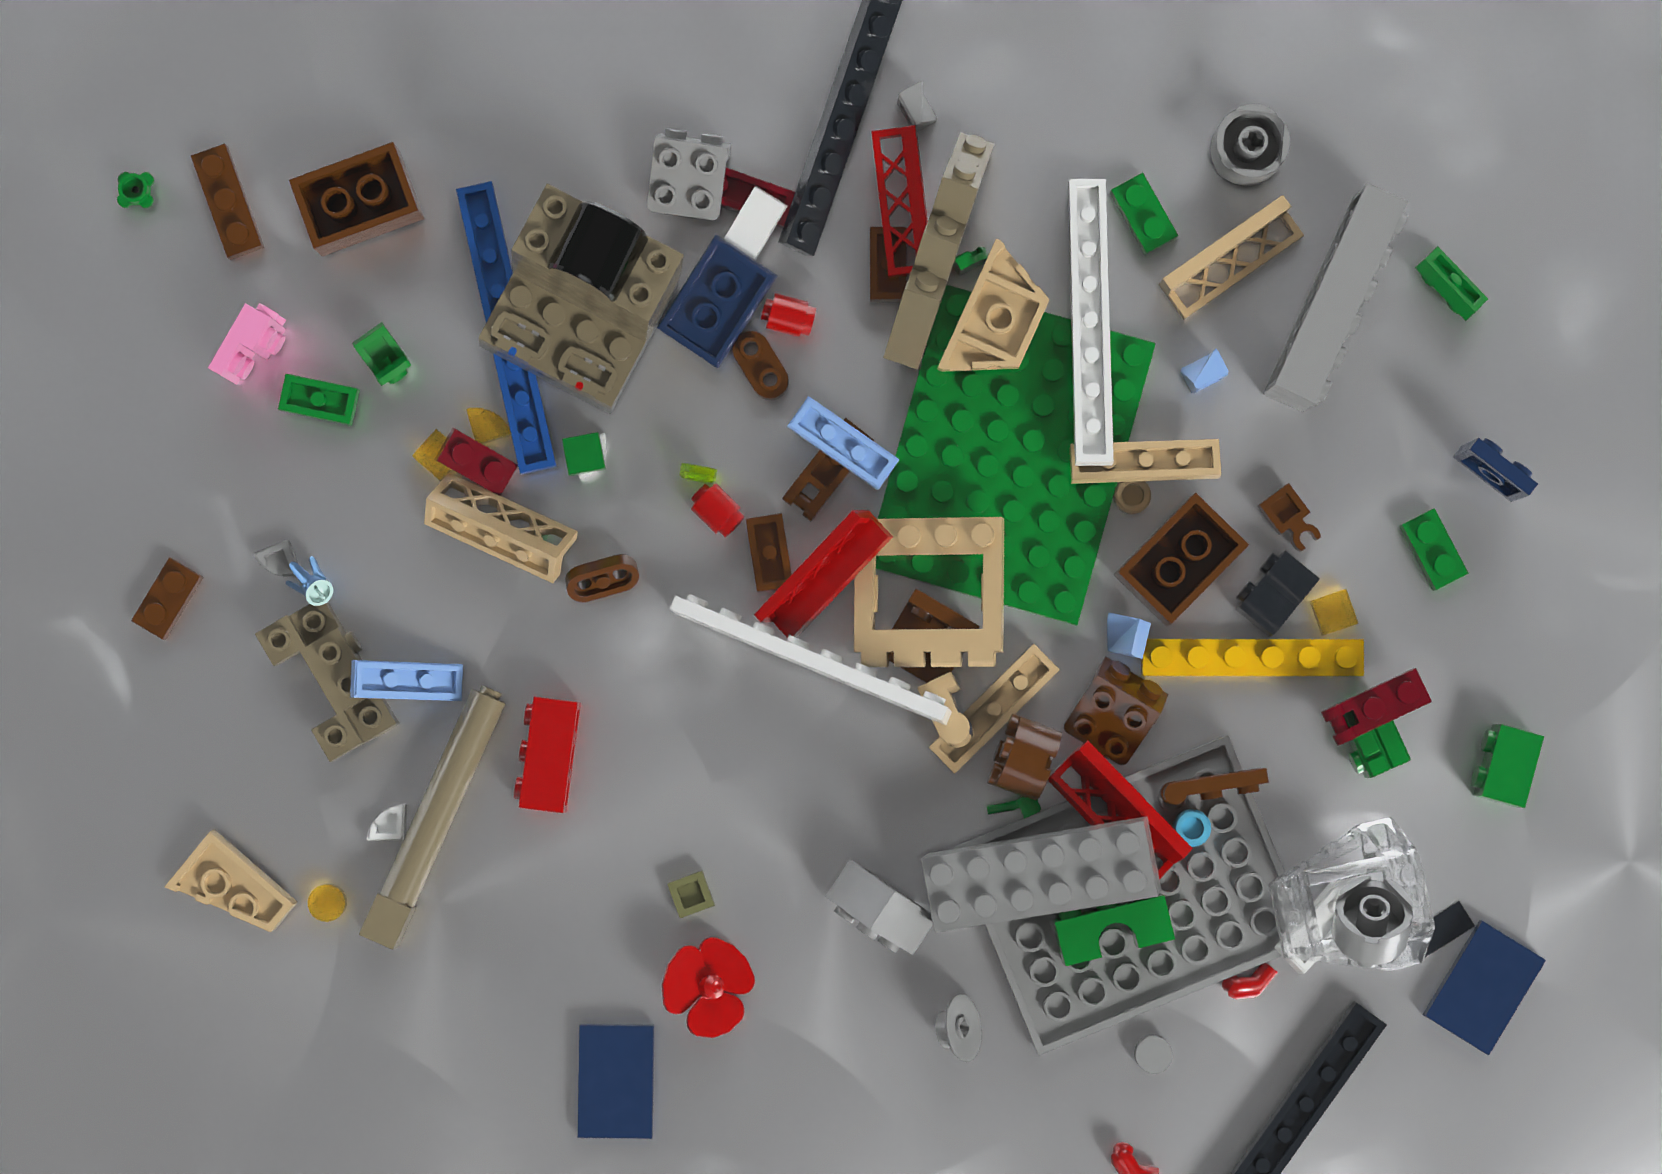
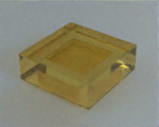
[1310,589,1359,636]

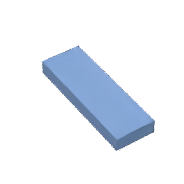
[787,396,899,490]
[350,660,463,701]

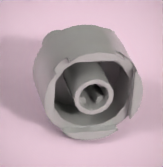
[1210,104,1290,186]
[1331,876,1413,969]

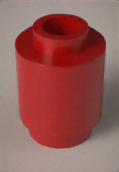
[761,293,817,337]
[691,483,745,538]

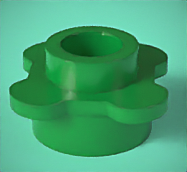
[117,172,154,208]

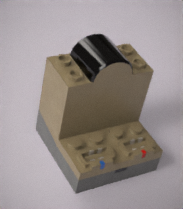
[478,183,684,414]

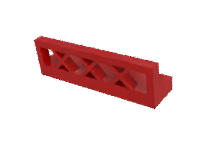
[871,125,928,278]
[754,510,893,638]
[1048,741,1193,880]

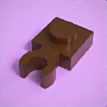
[1257,483,1321,552]

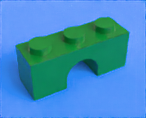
[1052,893,1175,966]

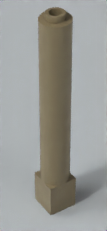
[359,685,506,950]

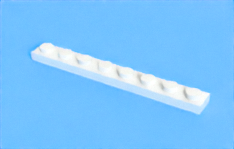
[1068,179,1114,466]
[670,594,952,725]

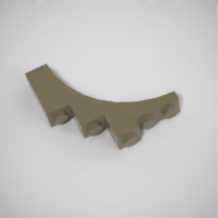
[883,132,995,370]

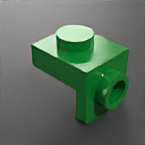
[352,322,411,386]

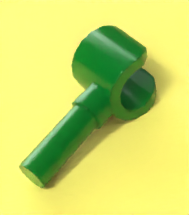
[987,796,1041,818]

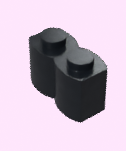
[1235,550,1320,637]

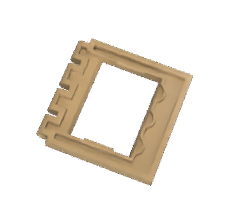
[854,517,1004,667]

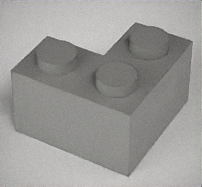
[825,859,933,955]

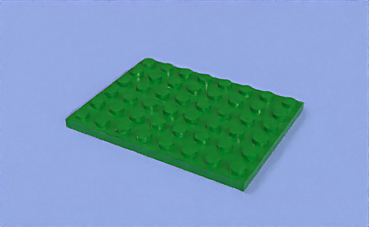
[876,285,1156,626]

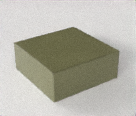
[667,870,715,918]

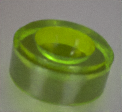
[679,463,717,484]

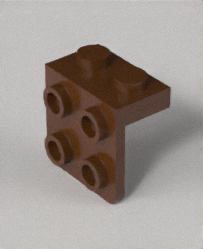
[1064,656,1169,765]

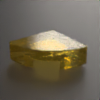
[466,408,511,444]

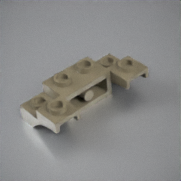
[255,602,400,762]

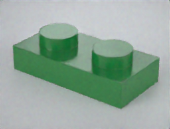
[1110,172,1179,256]
[1415,246,1488,321]
[278,374,360,426]
[1399,508,1469,591]

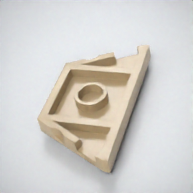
[937,239,1050,372]

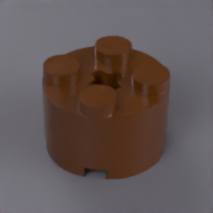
[987,714,1062,800]

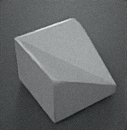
[897,81,937,132]

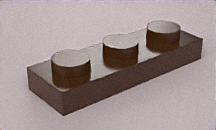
[191,143,265,260]

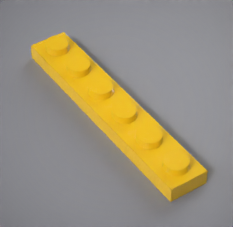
[1141,639,1364,676]

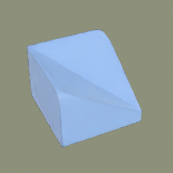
[1181,349,1229,394]
[1107,613,1151,659]

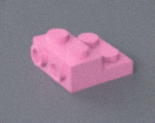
[208,303,286,385]

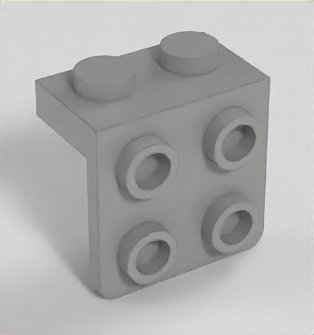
[647,128,731,220]

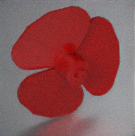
[661,937,755,1038]

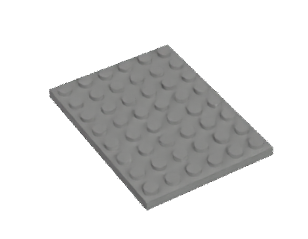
[953,735,1302,1056]

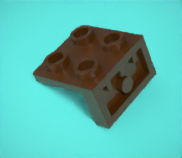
[889,589,980,683]

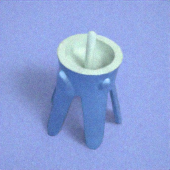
[286,556,333,606]

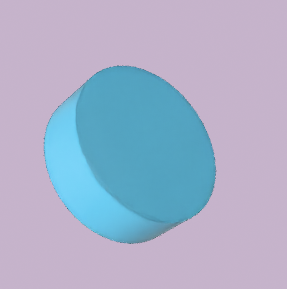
[1172,809,1211,847]

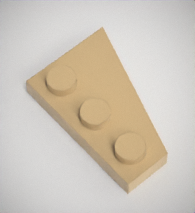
[164,829,298,932]

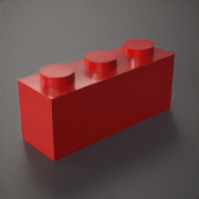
[514,697,581,813]

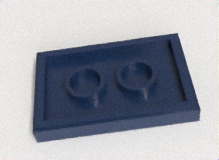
[657,235,778,368]
[1422,920,1546,1055]
[577,1024,654,1139]

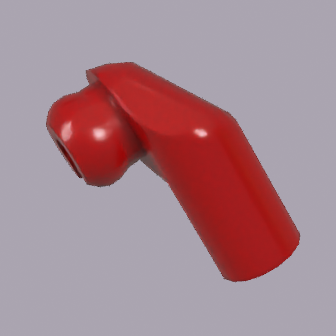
[1222,963,1278,1000]
[1111,1142,1159,1174]

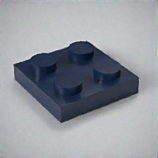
[1453,438,1538,502]

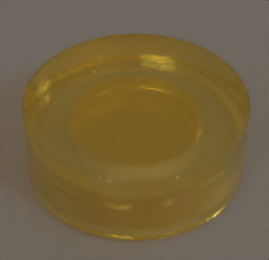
[308,884,347,922]

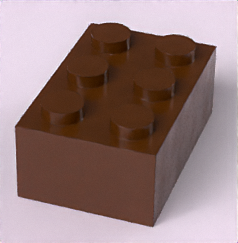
[289,142,425,256]
[1113,493,1249,626]

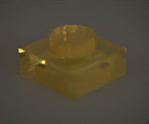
[412,429,452,481]

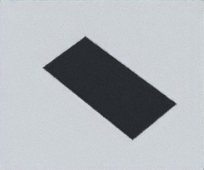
[1408,901,1475,961]

